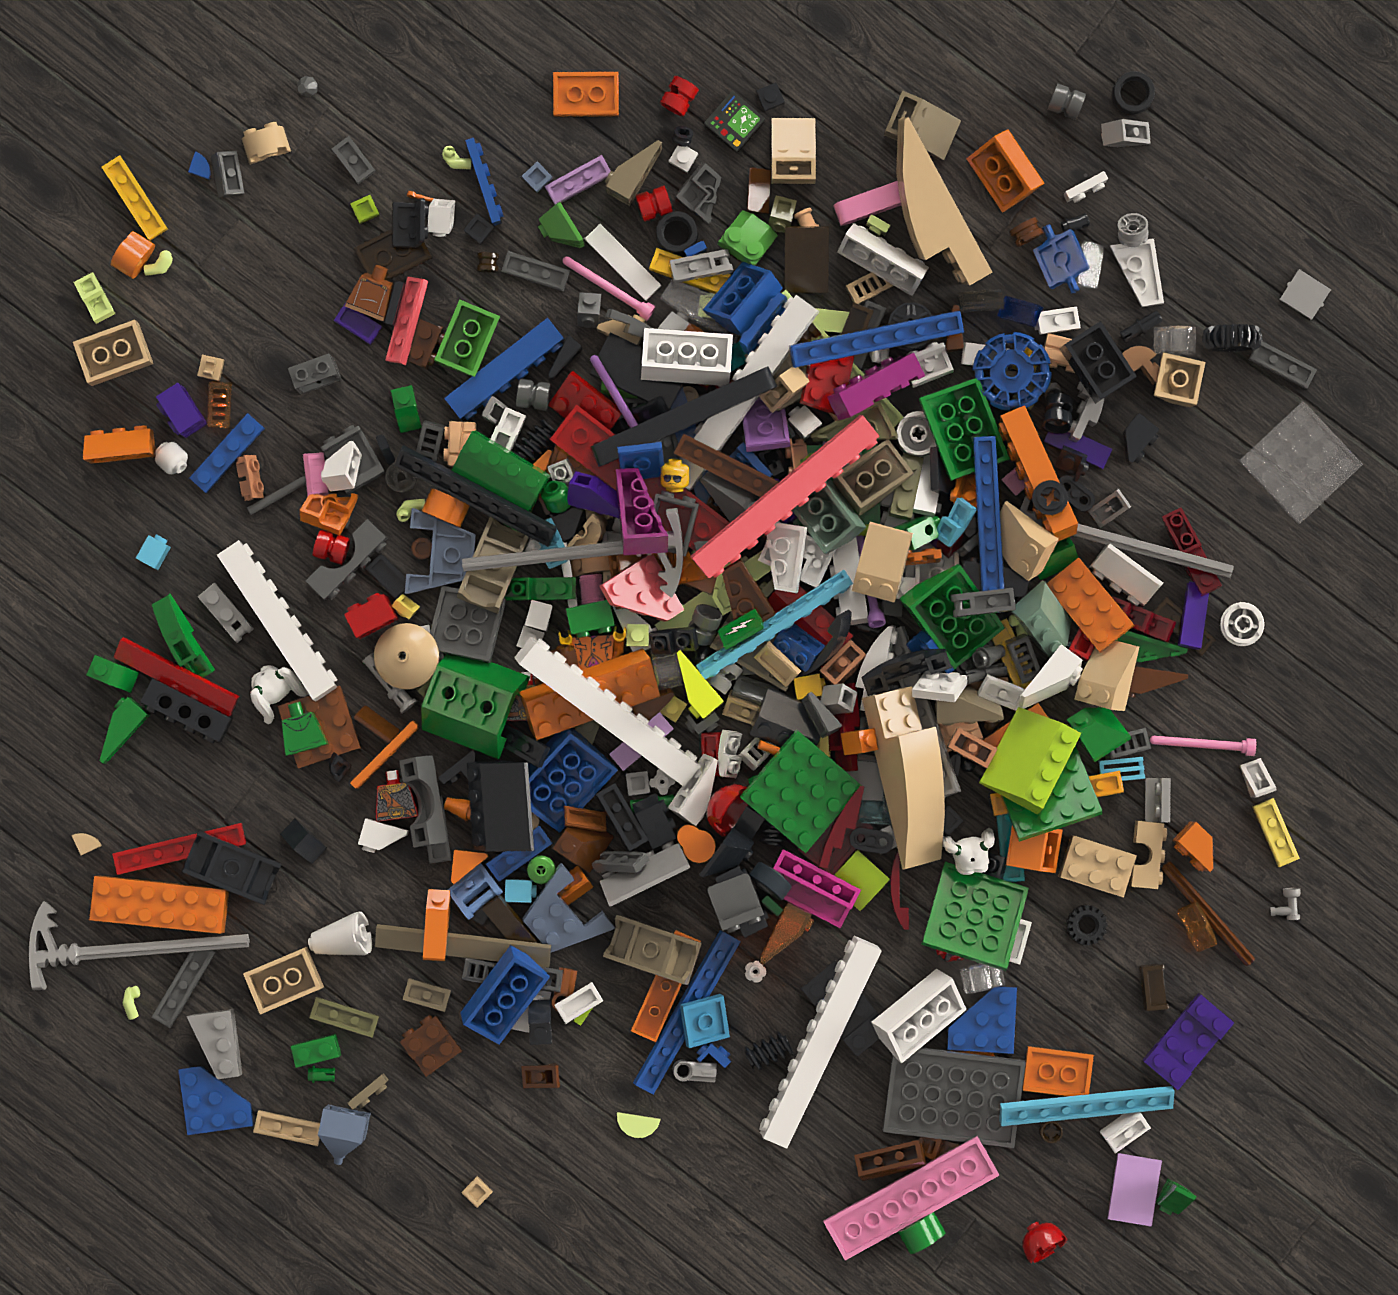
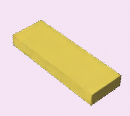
[1253,798,1300,867]

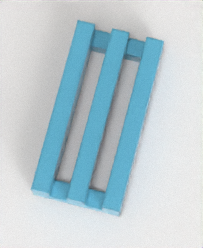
[1099,757,1145,781]

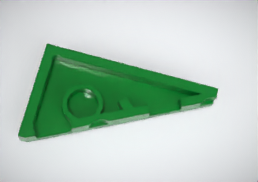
[1116,630,1188,662]

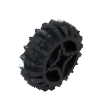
[1202,324,1262,352]

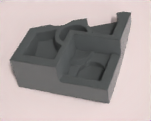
[674,163,721,224]

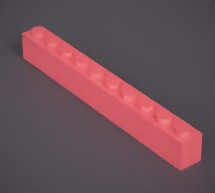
[690,415,879,578]

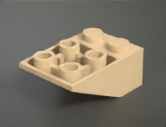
[771,118,816,184]

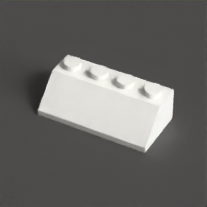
[837,223,929,296]
[641,328,733,386]
[872,969,966,1063]

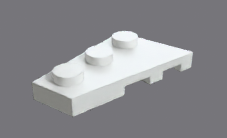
[1110,239,1164,307]
[766,522,807,593]

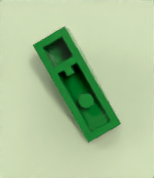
[99,697,150,764]
[1156,1178,1197,1215]

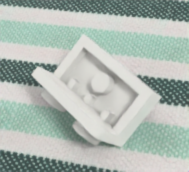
[906,342,954,388]

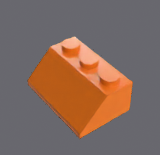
[966,130,1044,213]
[83,426,156,464]

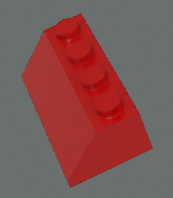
[767,586,853,668]

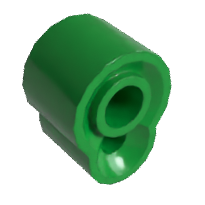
[898,1212,946,1254]

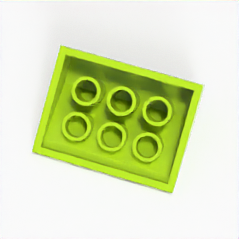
[979,707,1081,814]

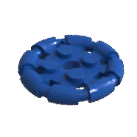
[972,332,1052,411]

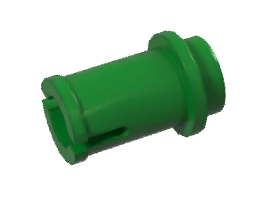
[308,1066,335,1083]

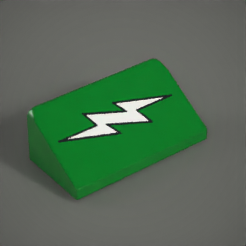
[718,609,764,650]

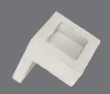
[525,600,552,632]

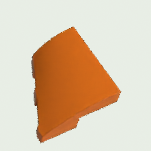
[299,493,358,536]

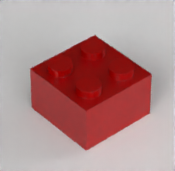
[344,593,399,639]

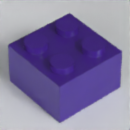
[156,383,208,438]

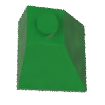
[1067,708,1132,762]

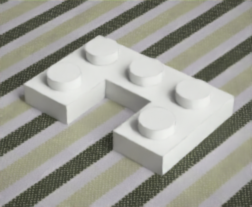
[758,521,836,587]

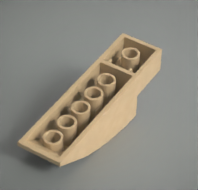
[896,117,992,285]
[862,686,945,869]

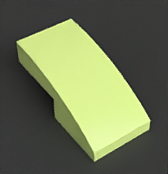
[74,272,115,324]

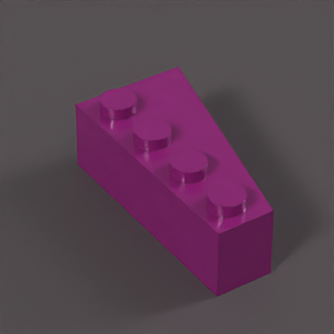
[827,352,925,421]
[616,468,668,555]

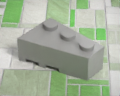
[187,1009,242,1079]

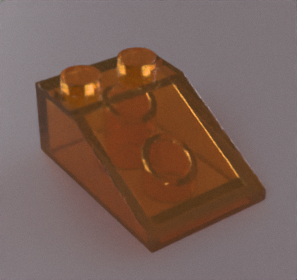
[758,902,814,965]

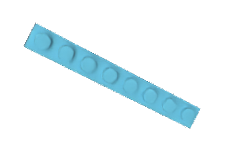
[696,570,853,679]
[999,1086,1175,1126]

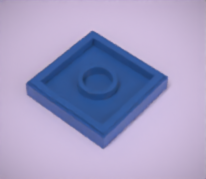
[618,442,664,479]

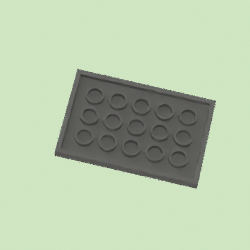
[883,1048,1026,1148]

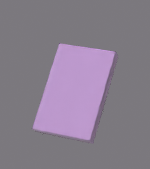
[1107,1153,1162,1226]

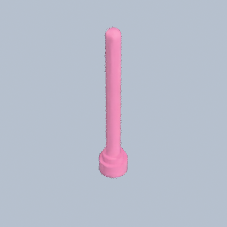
[563,257,656,322]
[1150,736,1256,756]

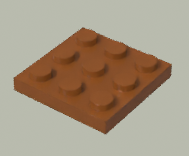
[278,686,361,769]

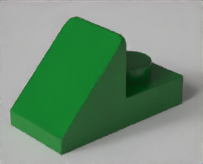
[391,385,422,433]

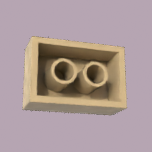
[73,320,153,386]
[1058,835,1137,898]
[243,947,324,1014]

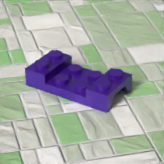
[1142,993,1234,1090]

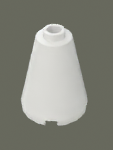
[308,912,372,955]

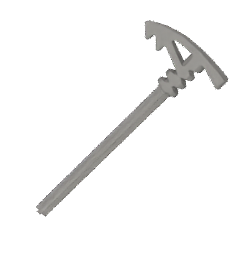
[1020,496,1234,578]
[462,508,683,598]
[29,901,250,990]

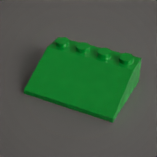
[919,377,1010,481]
[451,431,551,532]
[899,564,1005,669]

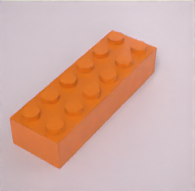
[998,405,1078,541]
[519,648,660,740]
[89,876,229,934]

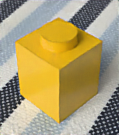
[793,674,826,700]

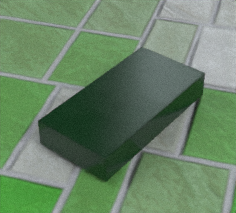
[761,894,783,916]

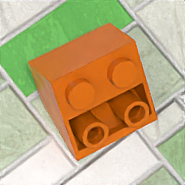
[1172,821,1213,872]
[1006,826,1063,873]

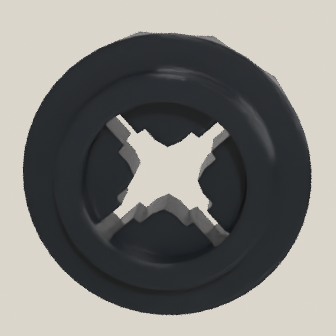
[1032,480,1068,516]

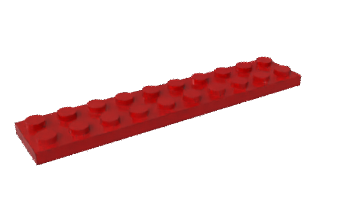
[550,405,730,552]

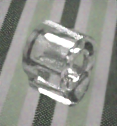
[1154,326,1196,355]
[651,650,683,690]
[959,963,1005,994]

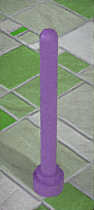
[590,355,638,428]
[856,536,886,628]

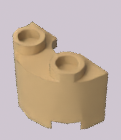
[242,122,291,164]
[566,512,607,547]

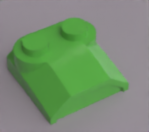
[717,210,778,266]

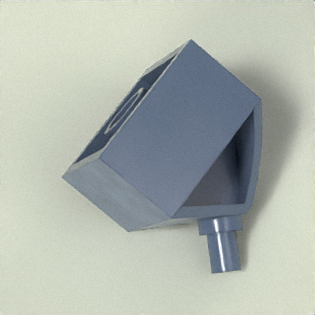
[318,1104,371,1165]

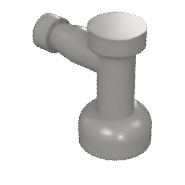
[1270,888,1301,920]

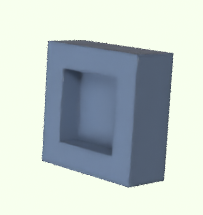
[522,161,553,193]

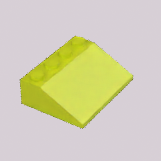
[677,650,724,720]

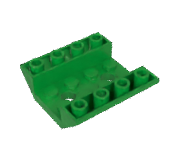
[421,654,530,759]

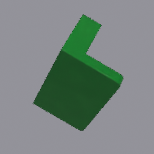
[1038,537,1078,580]

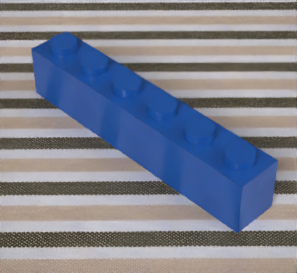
[444,318,565,421]

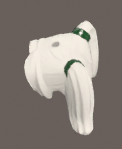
[250,665,309,724]
[942,828,995,875]

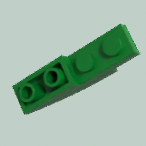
[505,577,576,601]
[152,594,215,677]

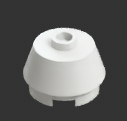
[1220,602,1264,646]

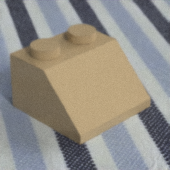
[1154,352,1205,408]

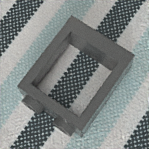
[288,353,342,395]
[654,490,700,556]

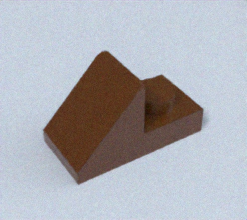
[521,1063,560,1088]

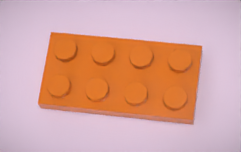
[1046,558,1135,653]

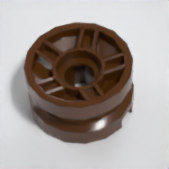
[1009,217,1044,247]

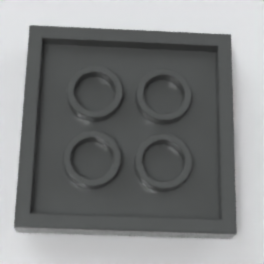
[430,586,506,663]

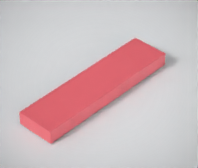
[385,276,428,365]

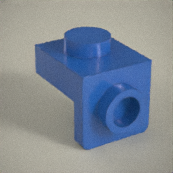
[696,1042,731,1068]

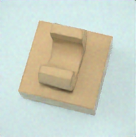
[197,355,225,381]

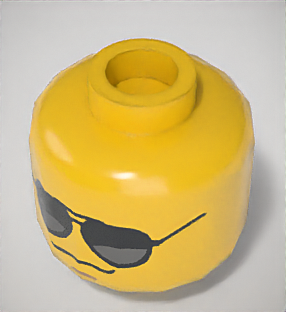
[661,458,689,492]

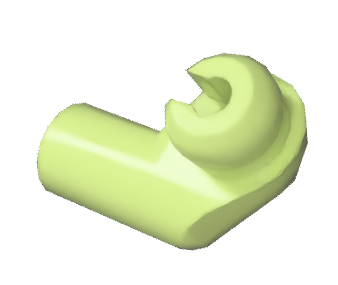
[396,499,425,522]

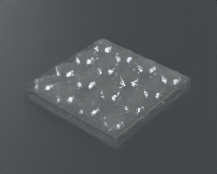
[1239,401,1363,524]

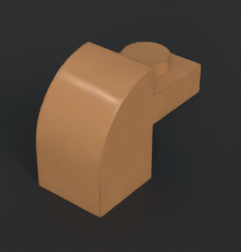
[1122,346,1159,385]
[571,556,610,577]

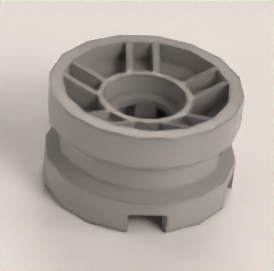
[1117,213,1149,247]

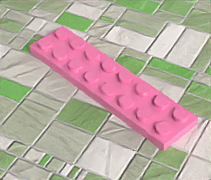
[823,1136,999,1260]

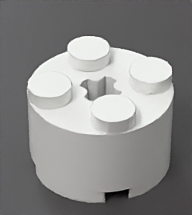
[896,411,936,457]

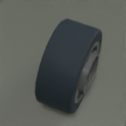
[749,862,792,900]

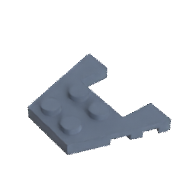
[405,508,476,594]
[523,863,615,952]

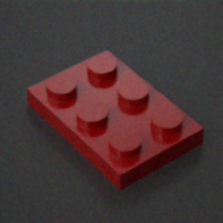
[800,355,855,415]
[548,371,622,431]

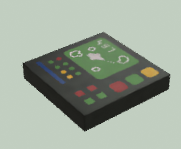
[704,90,765,152]

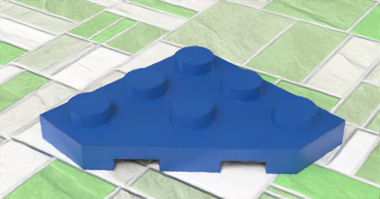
[947,986,1017,1054]
[179,1066,254,1135]

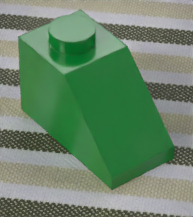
[87,655,139,693]

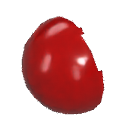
[706,784,748,836]

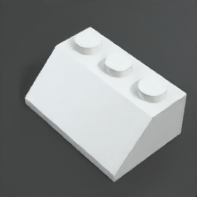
[1090,544,1163,606]

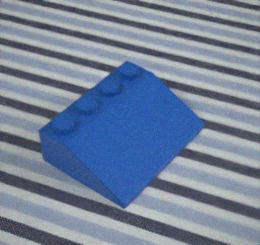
[528,728,618,833]

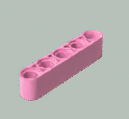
[833,181,901,226]

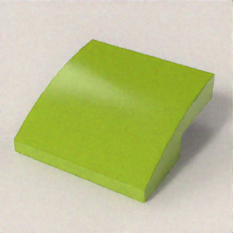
[834,850,890,911]

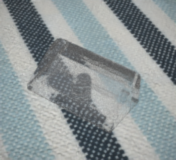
[1076,241,1104,289]

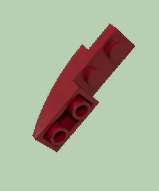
[1162,507,1222,596]
[829,683,860,772]

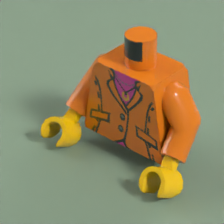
[558,627,627,670]

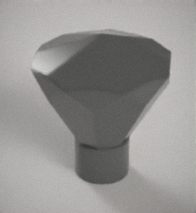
[297,76,318,97]

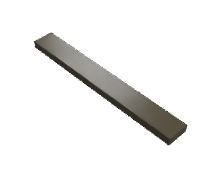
[375,924,551,968]

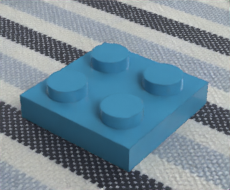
[680,994,730,1048]

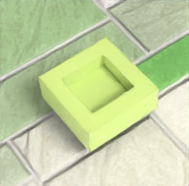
[866,214,890,236]
[626,624,649,647]

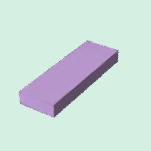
[545,155,611,205]
[609,712,674,771]

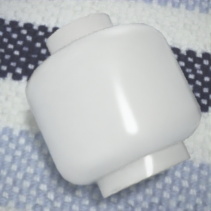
[155,442,188,474]

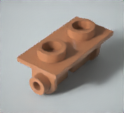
[785,439,808,474]
[236,455,264,501]

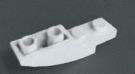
[491,407,526,451]
[855,625,898,711]

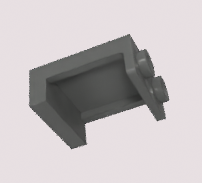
[320,425,386,495]

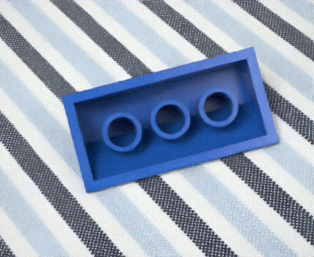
[460,945,550,1045]

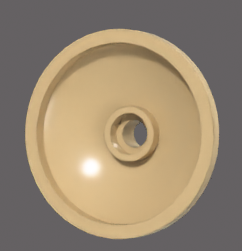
[374,623,439,689]

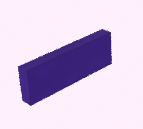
[1043,432,1112,470]
[1178,581,1209,650]

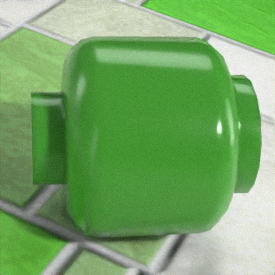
[527,855,556,884]

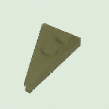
[810,401,898,442]

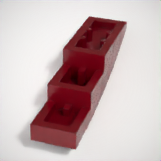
[1111,596,1176,643]
[819,786,865,869]

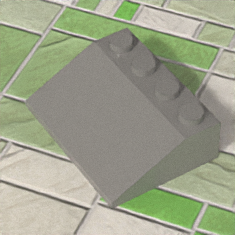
[599,841,690,907]

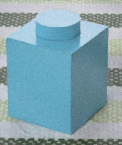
[136,534,171,570]
[505,879,537,903]

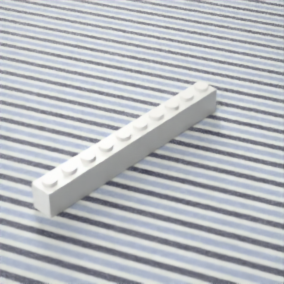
[676,295,820,490]
[514,637,701,787]
[759,936,881,1148]

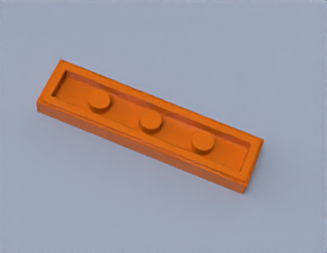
[350,721,419,788]

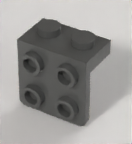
[708,873,764,933]

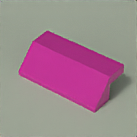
[773,849,861,928]

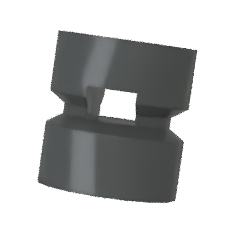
[1047,83,1086,120]
[516,379,551,411]
[688,604,722,646]

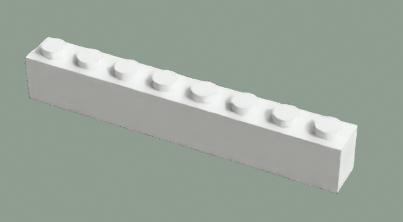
[217,540,337,702]

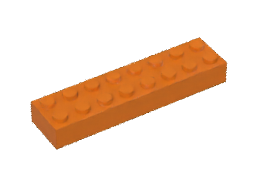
[631,930,701,1042]

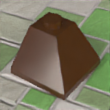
[553,827,614,873]

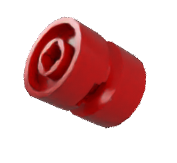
[659,76,699,117]
[635,186,673,221]
[313,529,351,565]

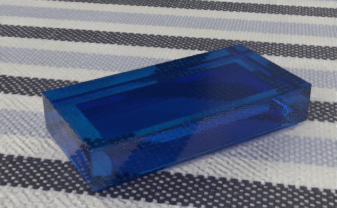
[997,296,1043,328]

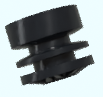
[887,302,932,353]

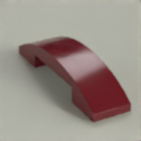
[890,849,909,930]

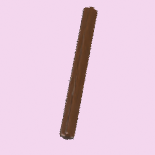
[1161,862,1255,966]

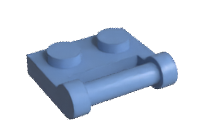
[448,863,503,920]

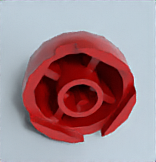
[1022,1222,1067,1263]

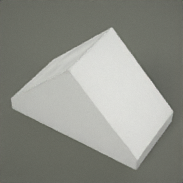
[1240,758,1276,798]

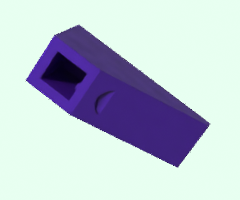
[567,471,619,519]

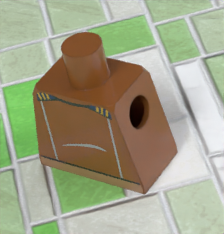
[345,265,393,321]

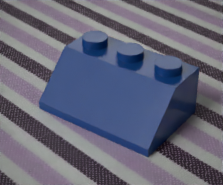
[703,262,783,336]

